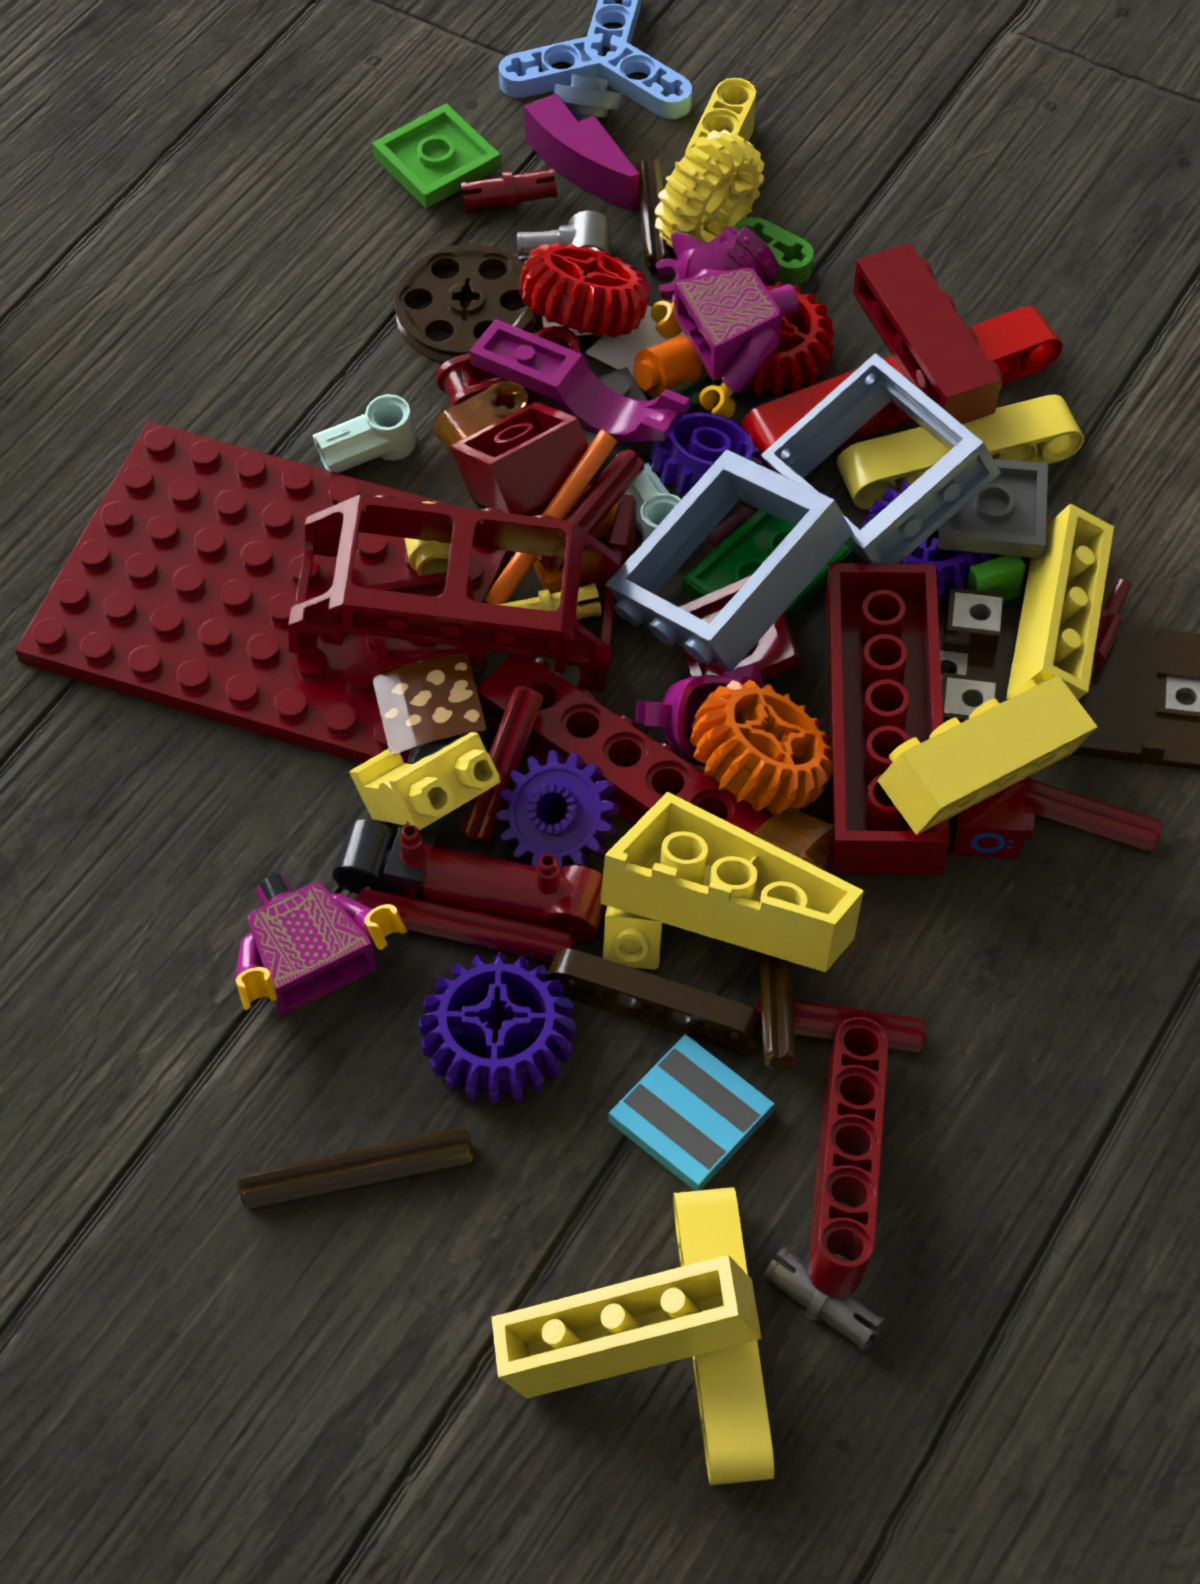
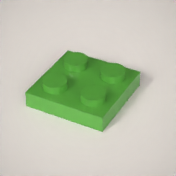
[372,103,501,209]

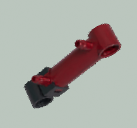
[332,820,605,943]

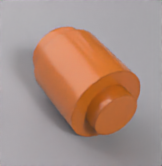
[633,336,706,397]

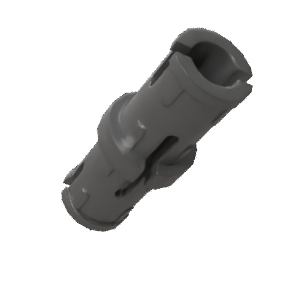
[763,1247,886,1352]

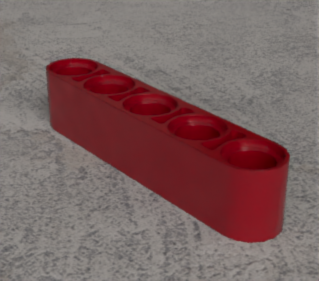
[808,1017,888,1297]

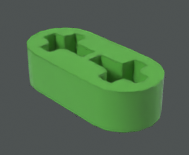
[734,217,814,285]

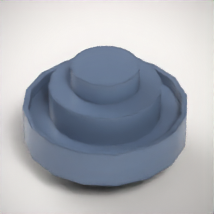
[554,74,621,122]

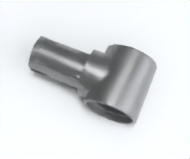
[517,210,611,263]

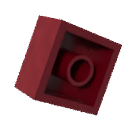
[450,402,599,516]

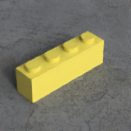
[1006,504,1114,700]
[877,674,1097,835]
[492,1255,762,1399]

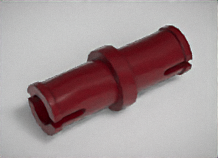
[461,167,558,212]

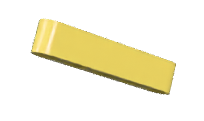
[836,395,1084,510]
[673,1187,774,1486]

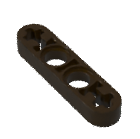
[547,949,762,1054]

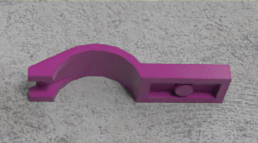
[469,319,690,442]

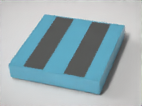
[609,1034,775,1191]

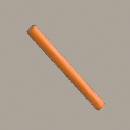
[484,430,617,605]

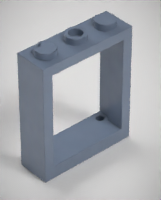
[761,353,1001,564]
[605,449,853,671]

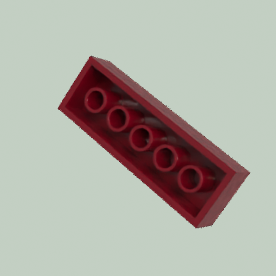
[826,563,949,875]

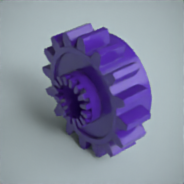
[649,413,762,495]
[496,750,621,869]

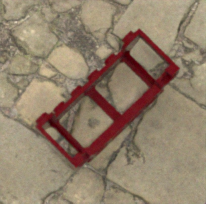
[288,495,620,691]

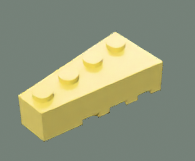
[600,792,864,972]

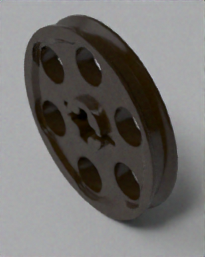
[394,244,538,363]

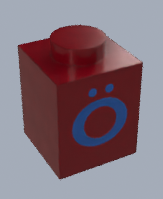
[952,783,1035,859]

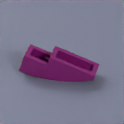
[524,94,639,211]

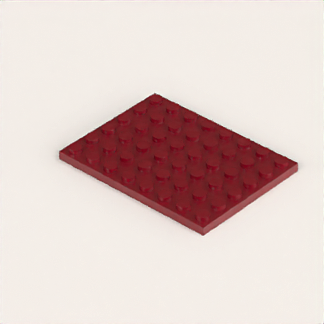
[15,421,512,764]

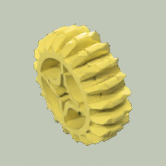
[655,130,764,248]

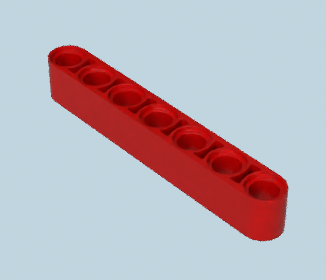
[740,306,1063,470]

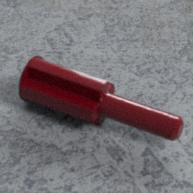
[1093,579,1131,669]

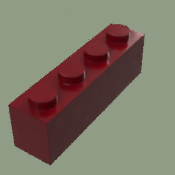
[853,243,1003,424]

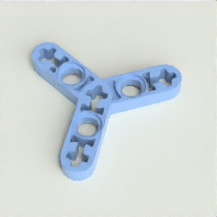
[499,0,692,120]

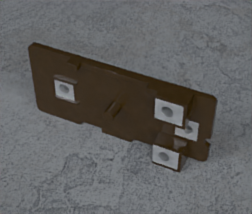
[938,588,1200,770]

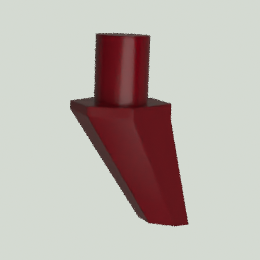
[604,494,636,569]

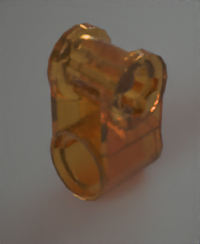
[433,381,528,461]

